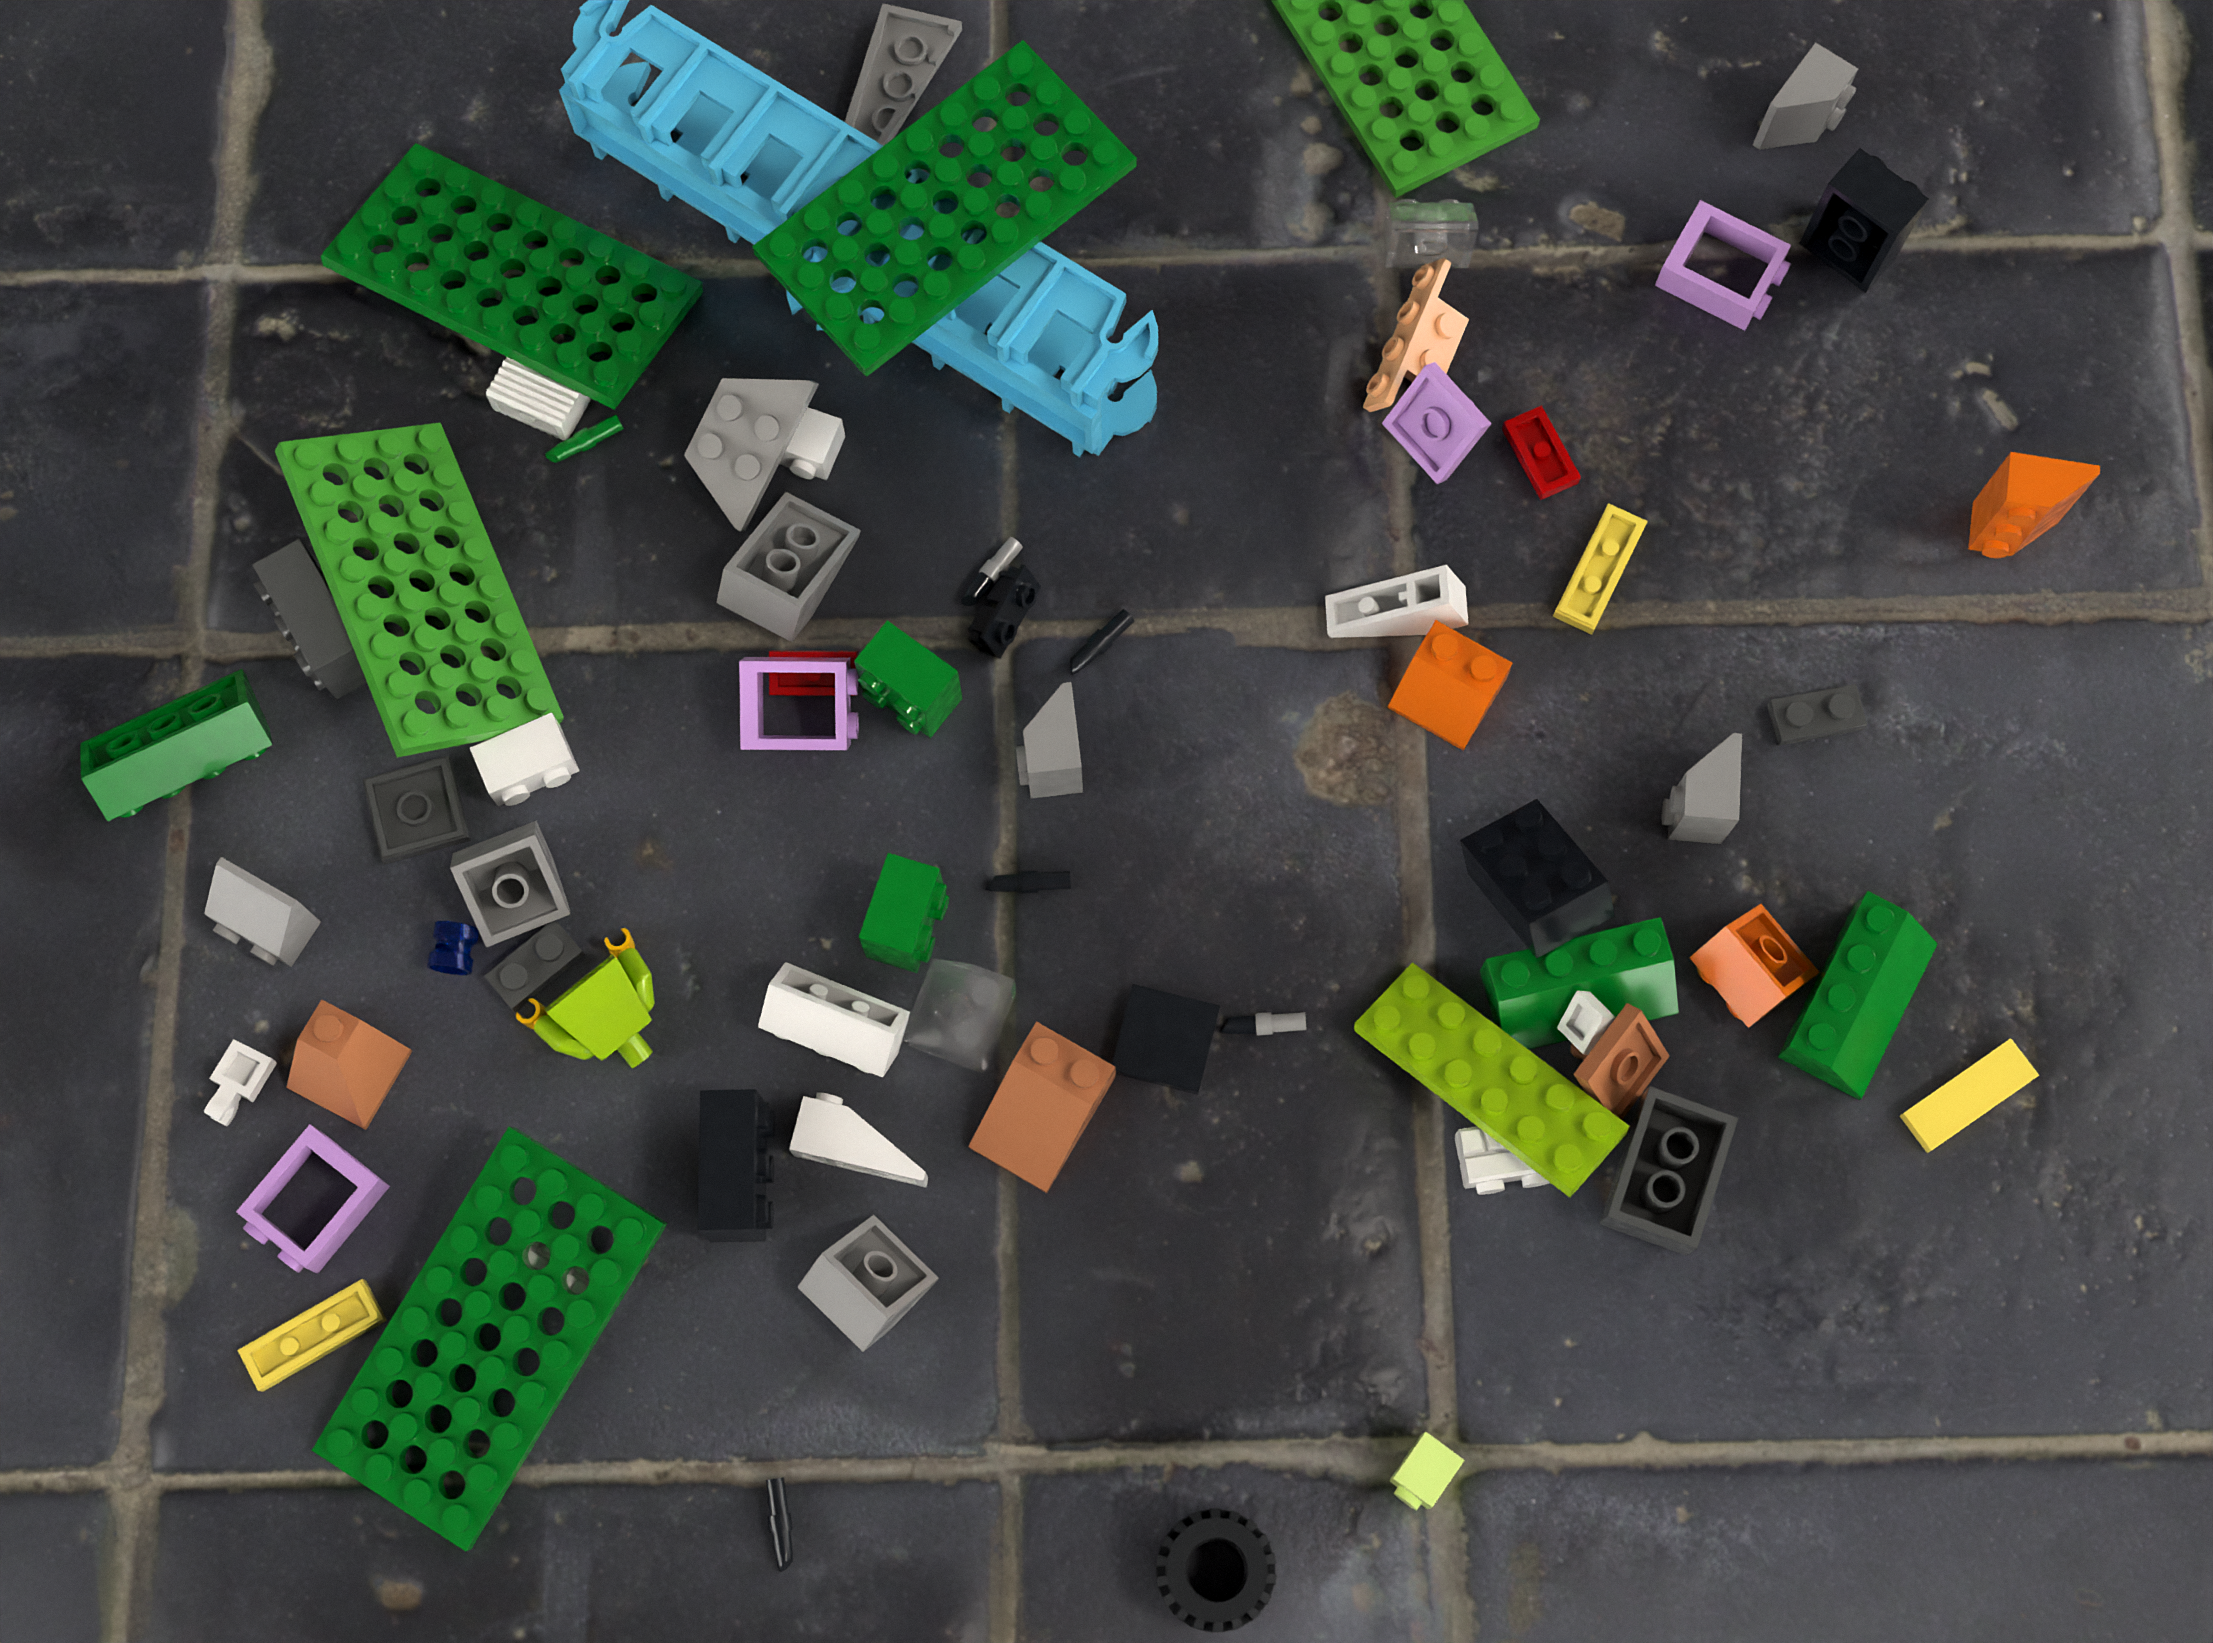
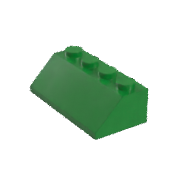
[80,669,272,821]
[1778,891,1938,1100]
[1480,917,1679,1050]

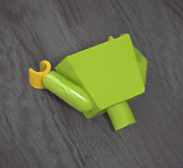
[516,928,655,1068]

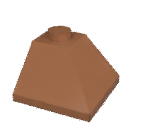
[286,999,412,1130]

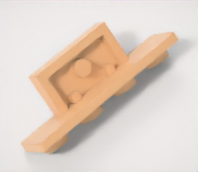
[1363,258,1469,412]

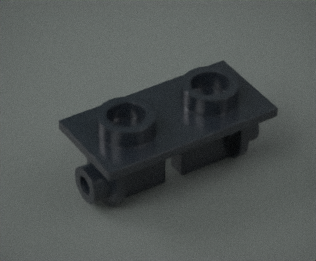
[967,564,1041,659]

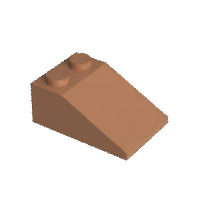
[968,1021,1116,1193]

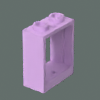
[1655,200,1791,331]
[739,657,859,750]
[236,1124,390,1274]

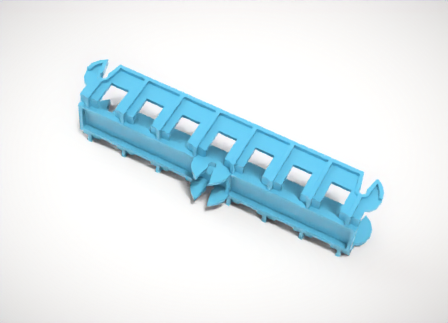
[559,0,1158,457]

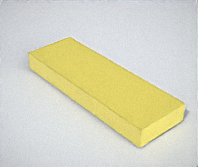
[1553,503,1648,635]
[1900,1038,2039,1153]
[238,1279,387,1392]

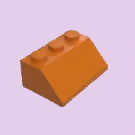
[1968,452,2100,558]

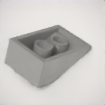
[716,492,861,642]

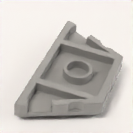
[684,378,819,532]

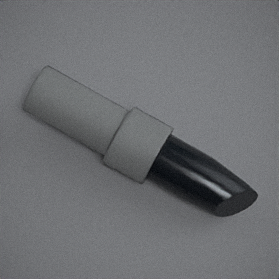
[961,537,1023,606]
[1220,1012,1307,1036]

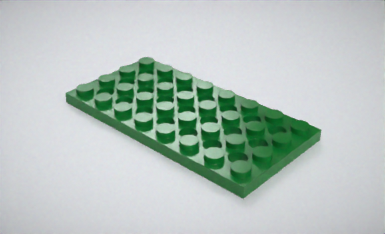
[752,40,1137,377]
[321,143,703,410]
[311,1127,668,1551]

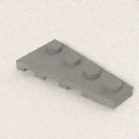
[845,3,962,146]

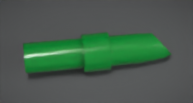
[545,414,624,463]

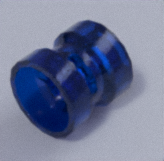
[427,921,479,976]

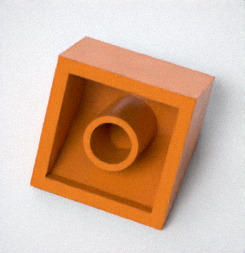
[1388,620,1513,751]
[1689,904,1820,1028]

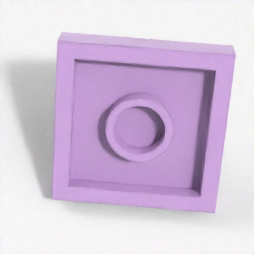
[1382,362,1492,484]

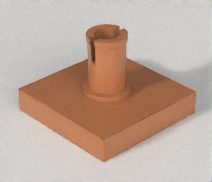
[1571,1003,1669,1120]

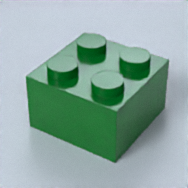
[854,620,962,739]
[859,853,950,973]

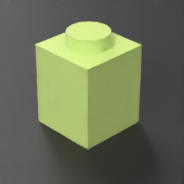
[1389,1432,1465,1510]

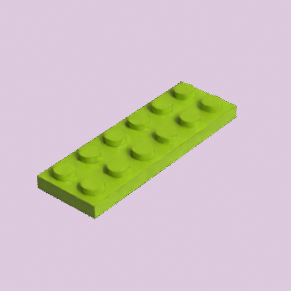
[1354,962,1629,1198]

